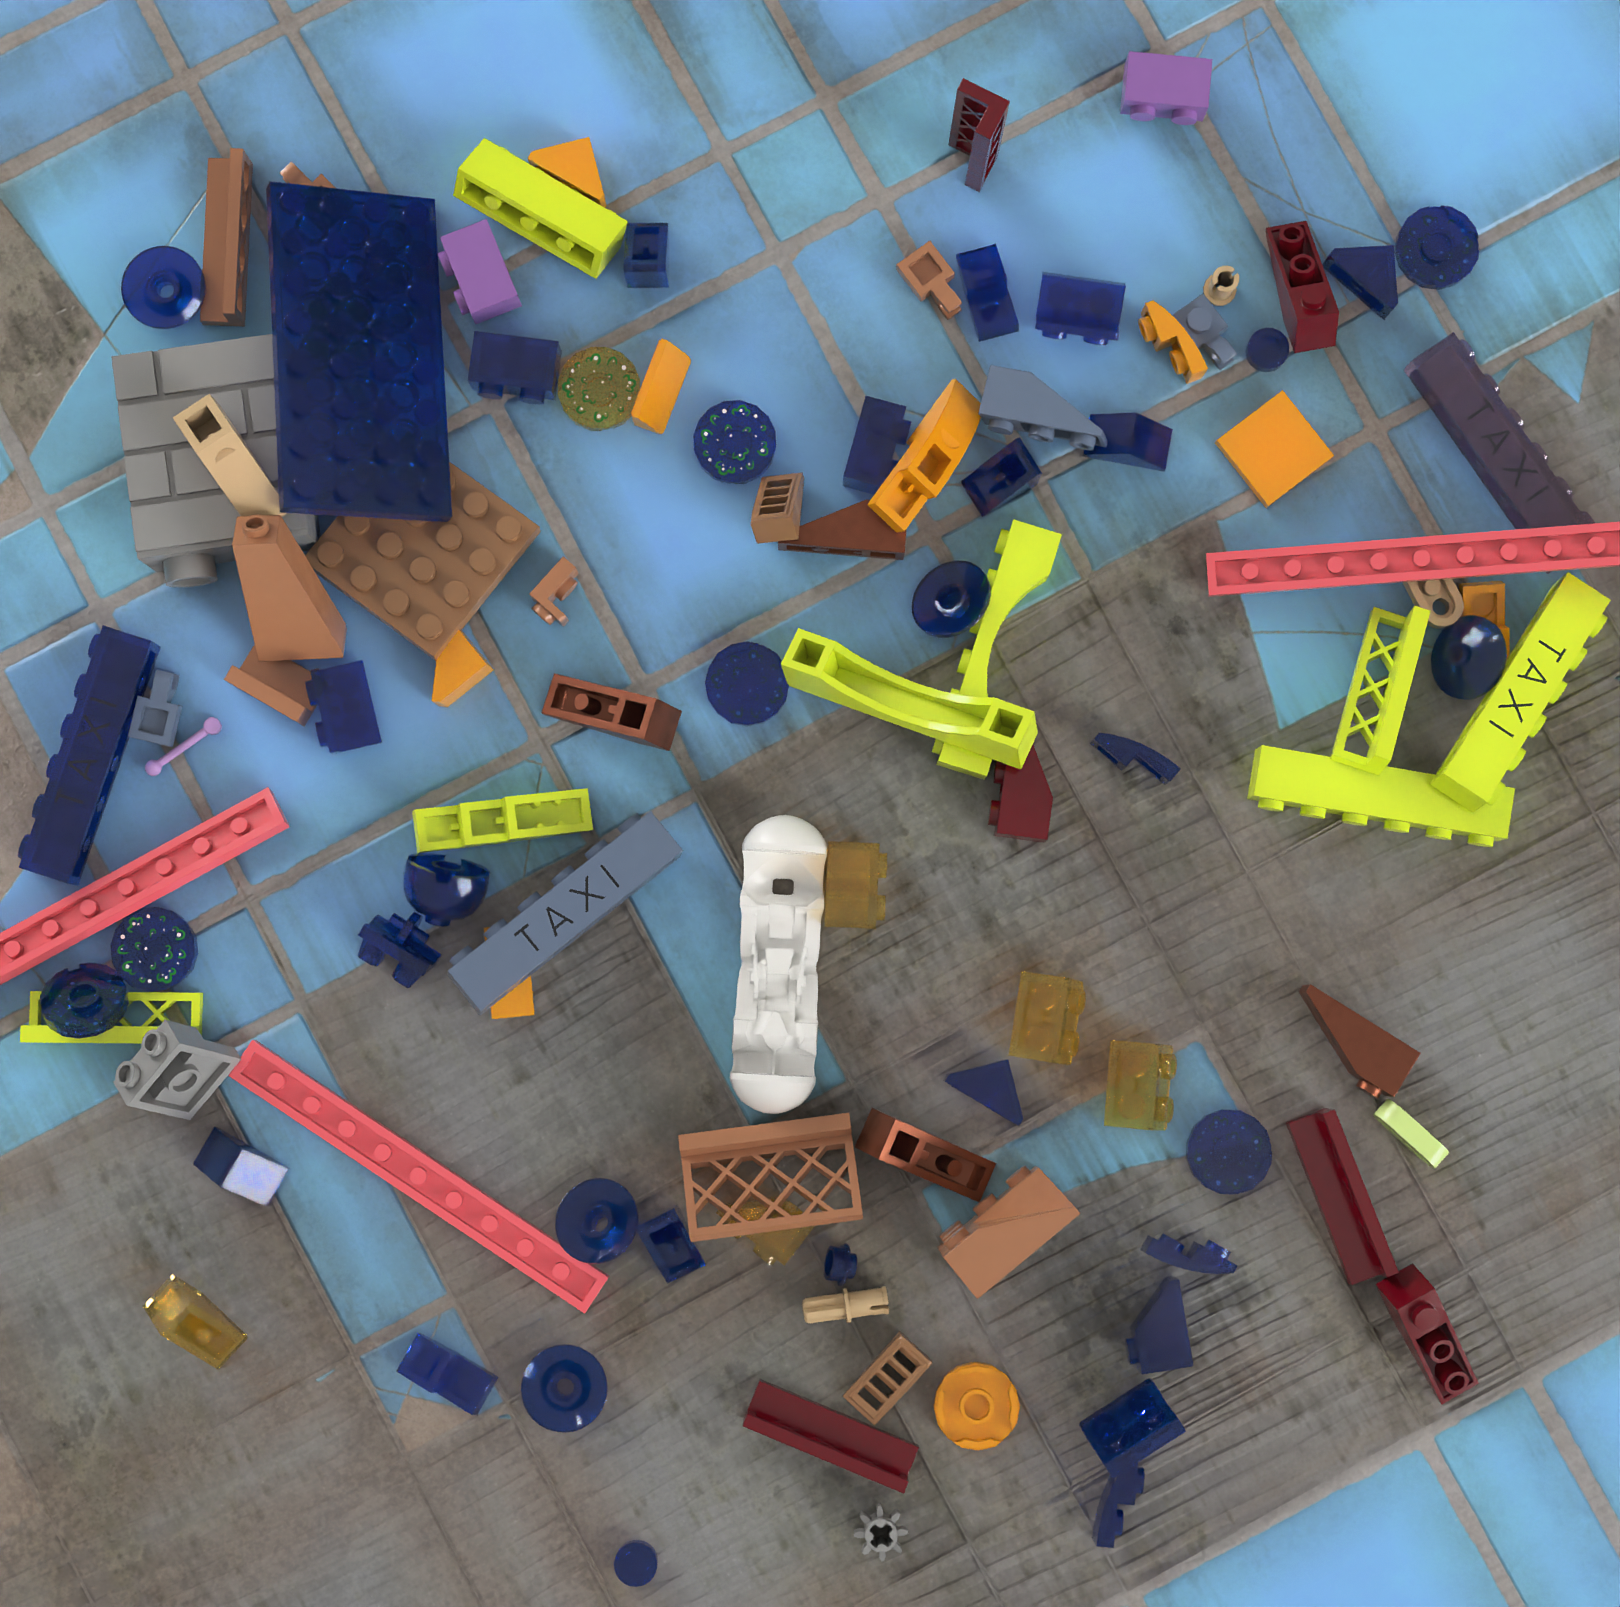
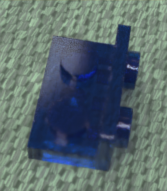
[305,660,383,754]
[1079,1378,1186,1478]

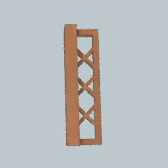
[200,148,253,327]

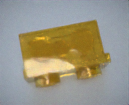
[1008,971,1086,1065]
[1104,1040,1177,1131]

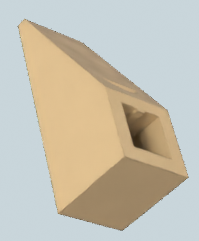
[173,394,290,517]

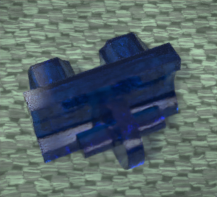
[358,911,442,988]

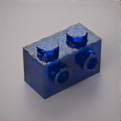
[468,331,562,404]
[843,396,912,494]

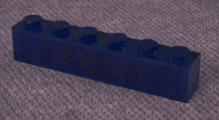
[18,625,161,886]

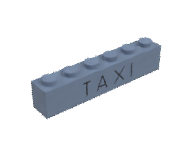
[448,811,683,1015]

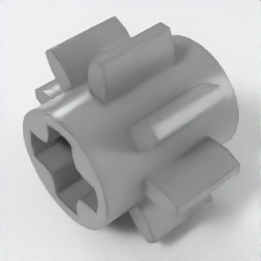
[854,1503,908,1561]

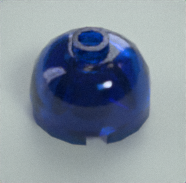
[403,853,490,927]

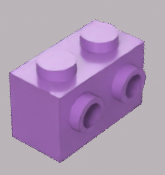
[1120,51,1213,125]
[437,219,522,324]

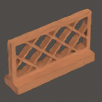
[678,1113,863,1242]

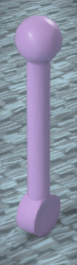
[145,717,222,776]

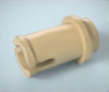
[1203,265,1239,306]

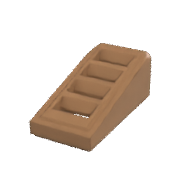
[751,472,804,544]
[842,1331,933,1426]

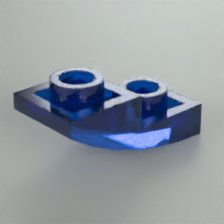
[1140,1233,1237,1274]
[1092,1454,1145,1548]

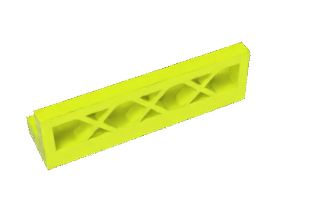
[1330,606,1431,775]
[20,991,203,1044]

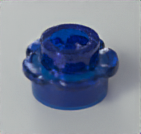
[824,1243,857,1286]

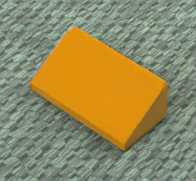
[631,338,691,434]

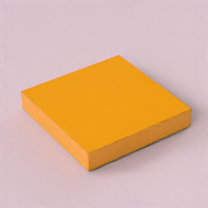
[1215,390,1334,508]

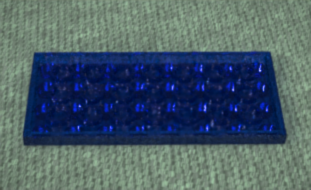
[266,181,452,522]

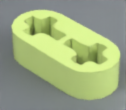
[1373,1098,1449,1169]

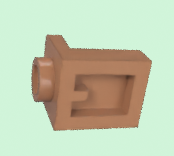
[529,556,579,627]

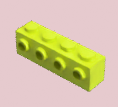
[453,138,628,279]

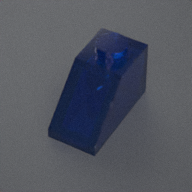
[1125,1276,1193,1375]

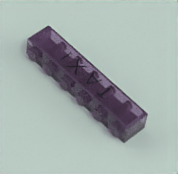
[1404,332,1595,574]

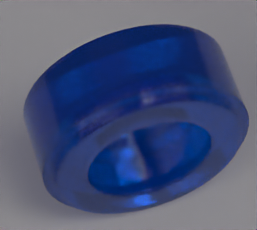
[1245,328,1289,372]
[614,1540,658,1587]

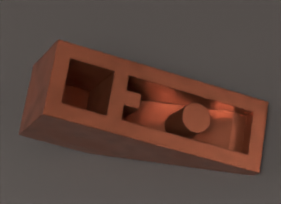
[778,499,907,560]
[542,673,682,751]
[1299,984,1421,1099]
[855,1108,997,1202]

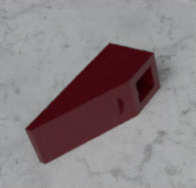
[1265,221,1339,353]
[988,745,1053,843]
[1375,1263,1479,1404]

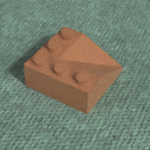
[937,1166,1080,1299]

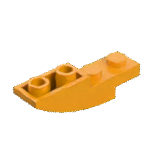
[867,379,981,533]

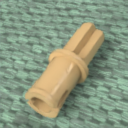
[802,1286,889,1323]

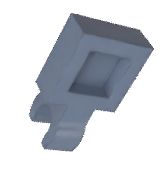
[1172,293,1237,370]
[128,670,183,747]

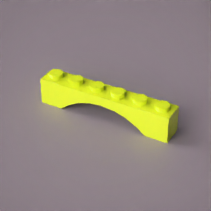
[932,519,1062,780]
[781,628,1038,769]

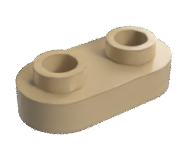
[1402,579,1464,629]

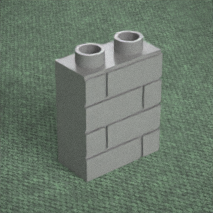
[111,332,321,587]

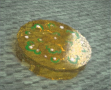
[558,347,641,431]

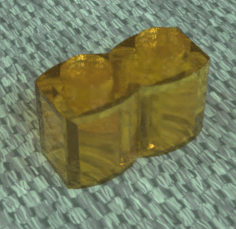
[824,841,887,929]

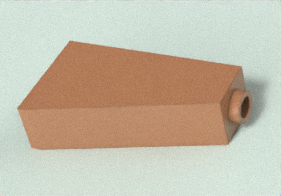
[232,515,347,661]

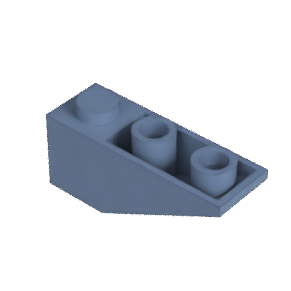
[979,365,1108,450]

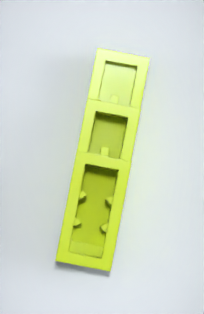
[412,788,593,853]

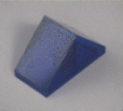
[623,223,669,288]
[1322,245,1398,320]
[1082,413,1173,471]
[961,437,1042,517]
[943,1059,1023,1126]
[193,1126,289,1206]
[635,1204,706,1284]

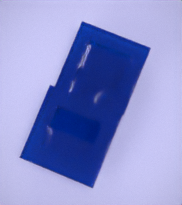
[956,244,1019,342]
[1090,733,1181,785]
[396,1333,498,1415]

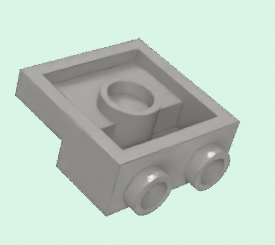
[113,1019,241,1120]

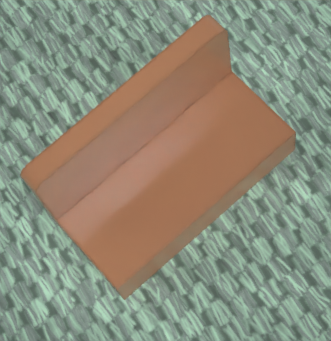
[224,644,329,727]

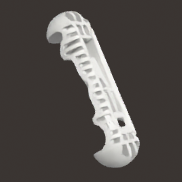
[730,815,827,1114]

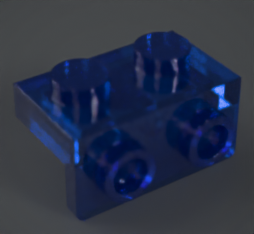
[1035,272,1126,345]

